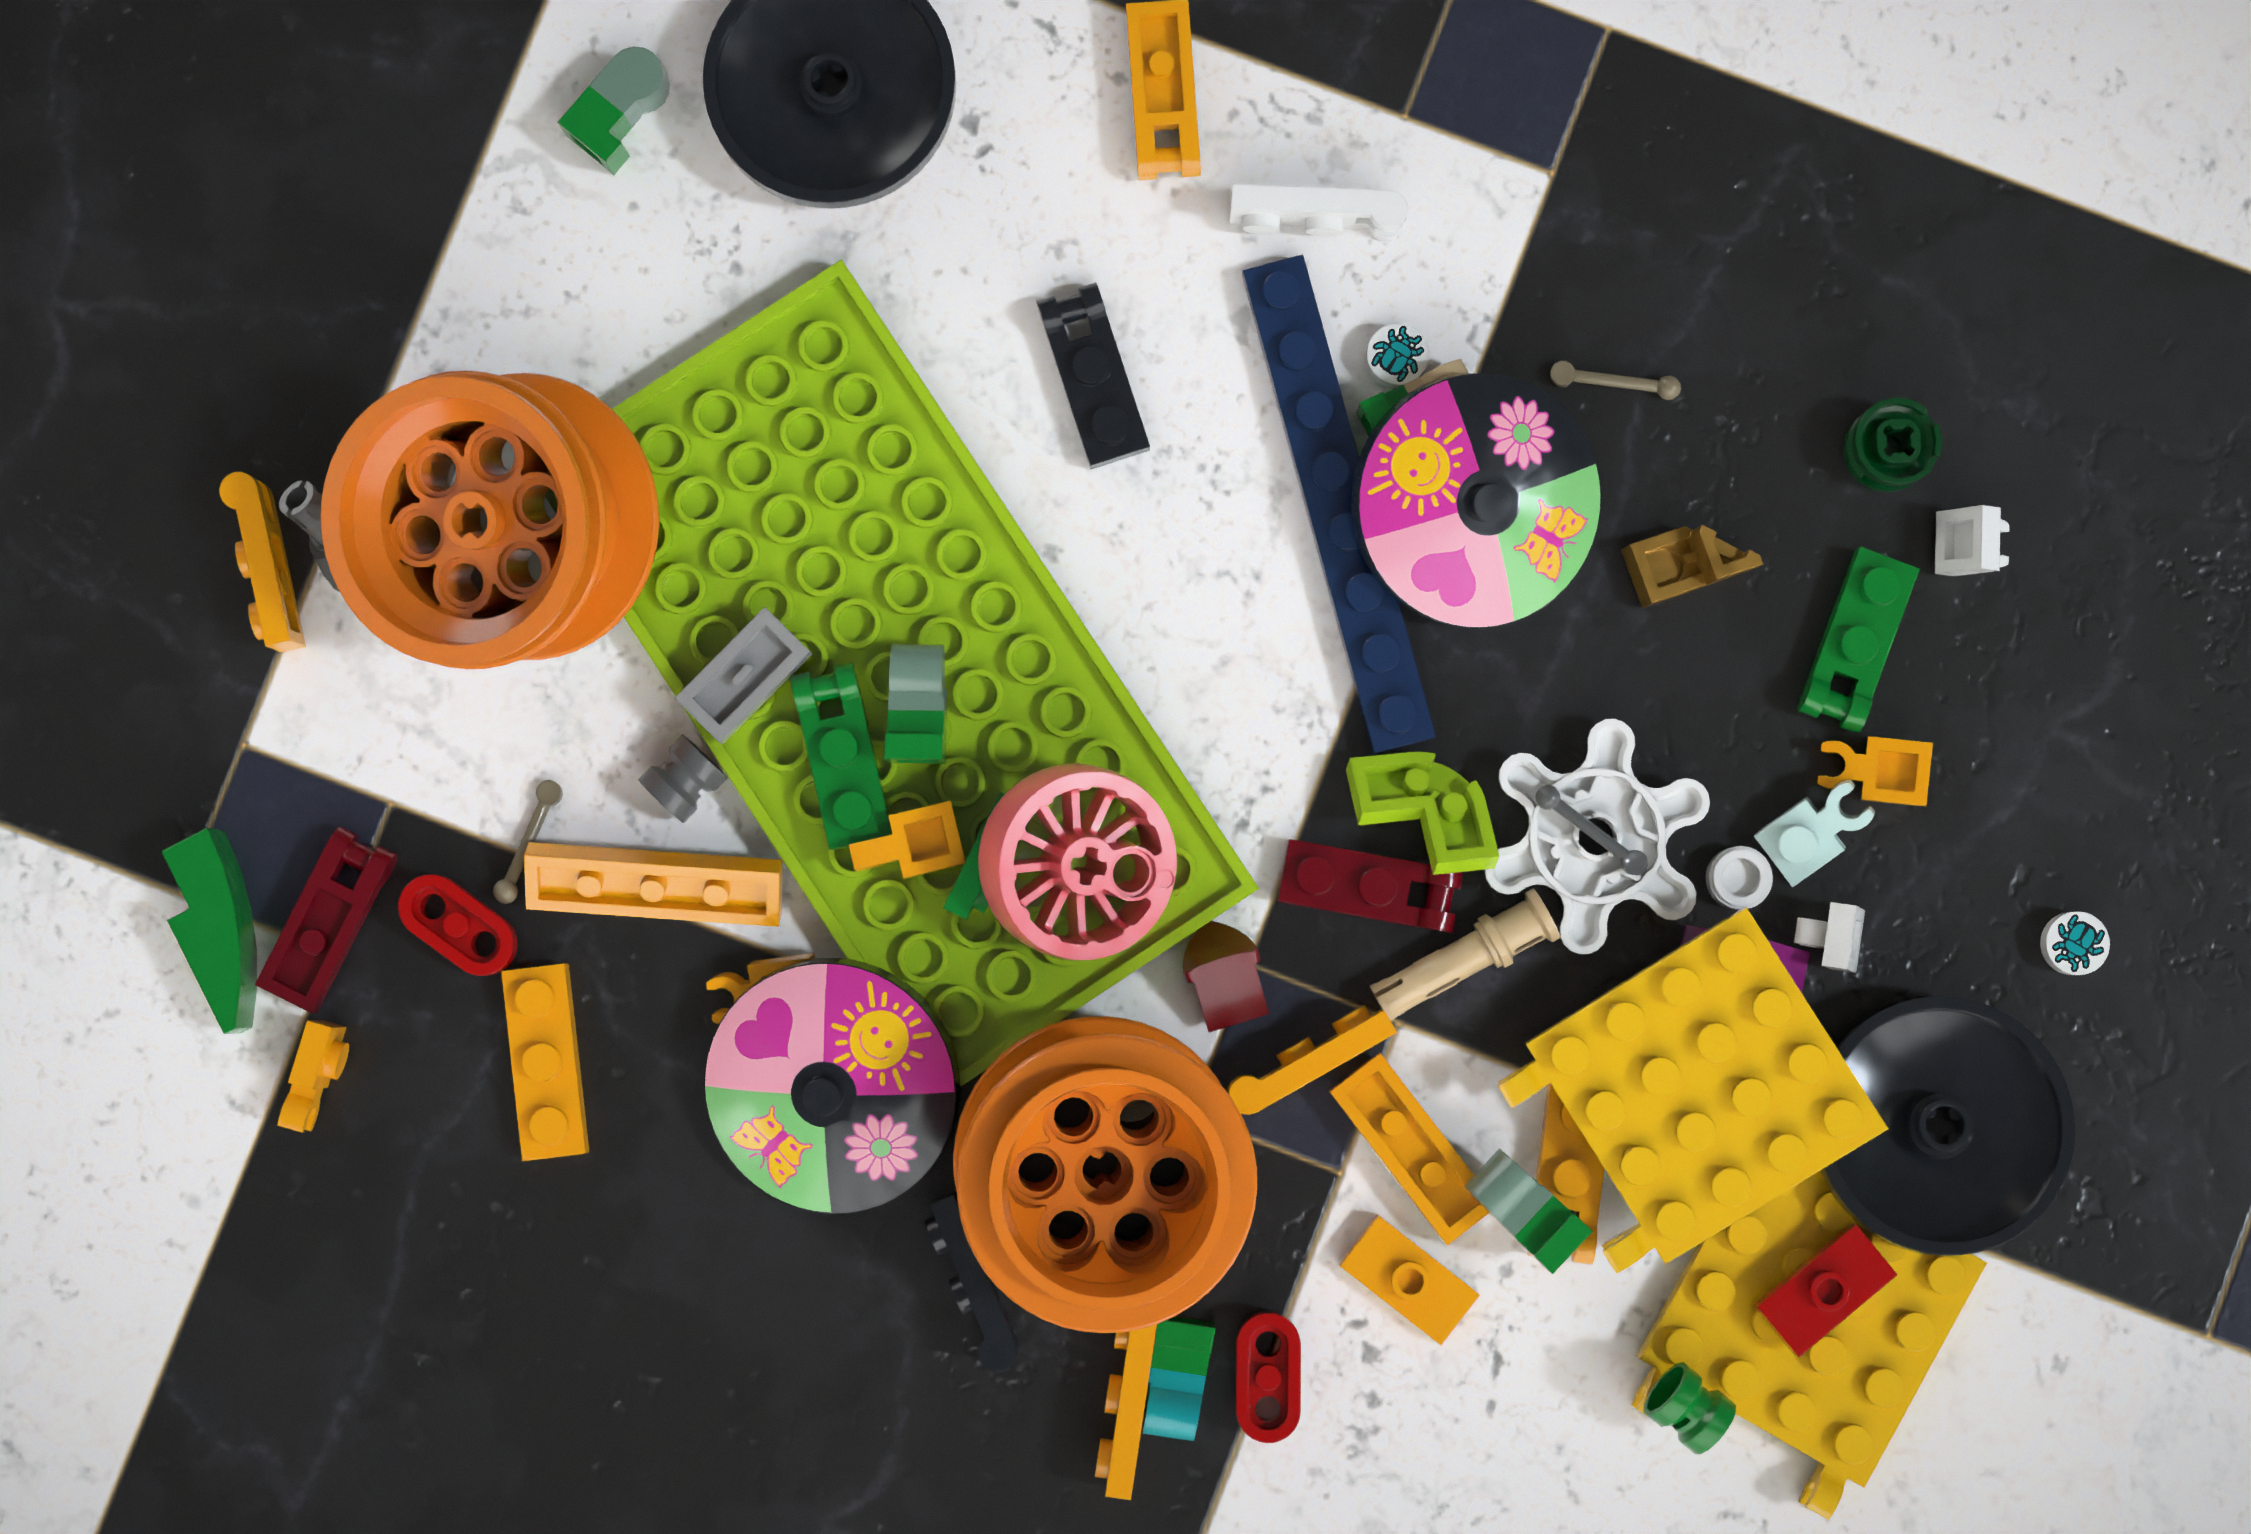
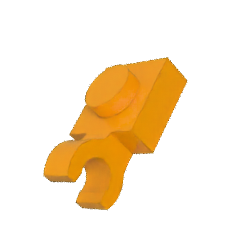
[849,801,965,879]

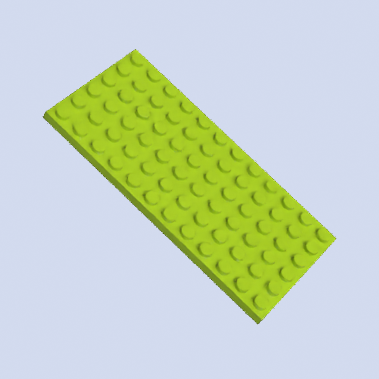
[545,259,1260,1086]

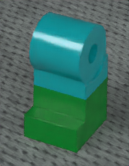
[1143,1316,1216,1441]

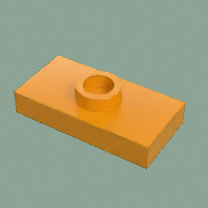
[1339,1214,1480,1345]

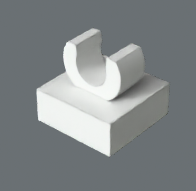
[1935,505,2009,576]
[1794,902,1865,973]

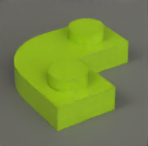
[1346,752,1500,875]

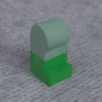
[557,46,670,175]
[884,644,947,764]
[1464,1148,1593,1274]

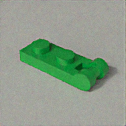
[1798,547,1920,734]
[790,662,892,851]

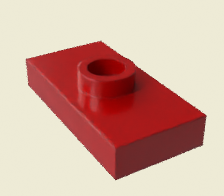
[1753,1223,1898,1357]

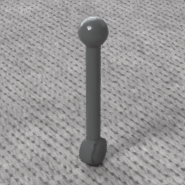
[1535,785,1648,875]

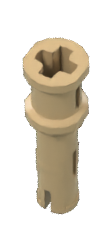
[1370,888,1561,1021]

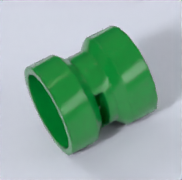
[1643,1362,1736,1454]

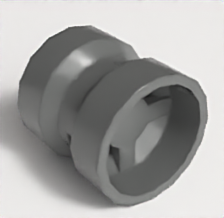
[638,734,728,823]

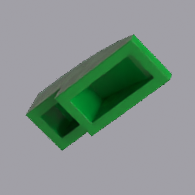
[161,828,257,1034]

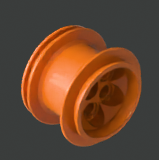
[321,371,659,669]
[953,1016,1257,1333]

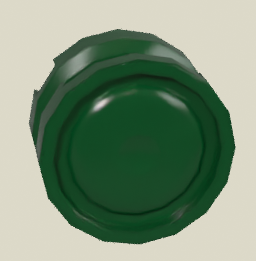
[1843,397,1943,493]

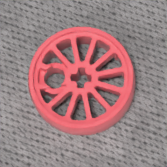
[978,763,1177,961]

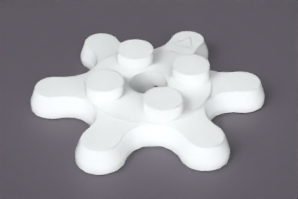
[1484,719,1710,954]

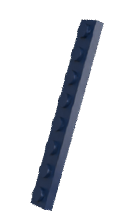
[1242,254,1436,755]

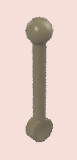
[1550,361,1681,400]
[493,780,563,904]

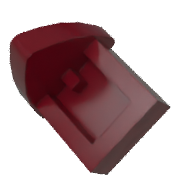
[1183,921,1269,1032]

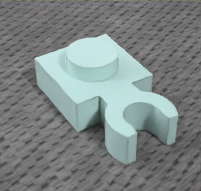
[1754,779,1875,887]

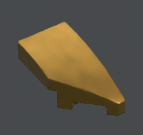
[1621,525,1763,608]

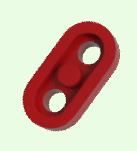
[398,875,518,976]
[1235,1311,1301,1443]

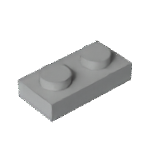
[675,607,812,745]

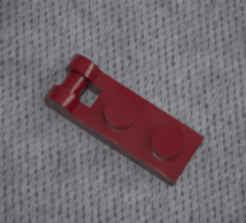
[255,826,398,1013]
[1277,839,1463,933]

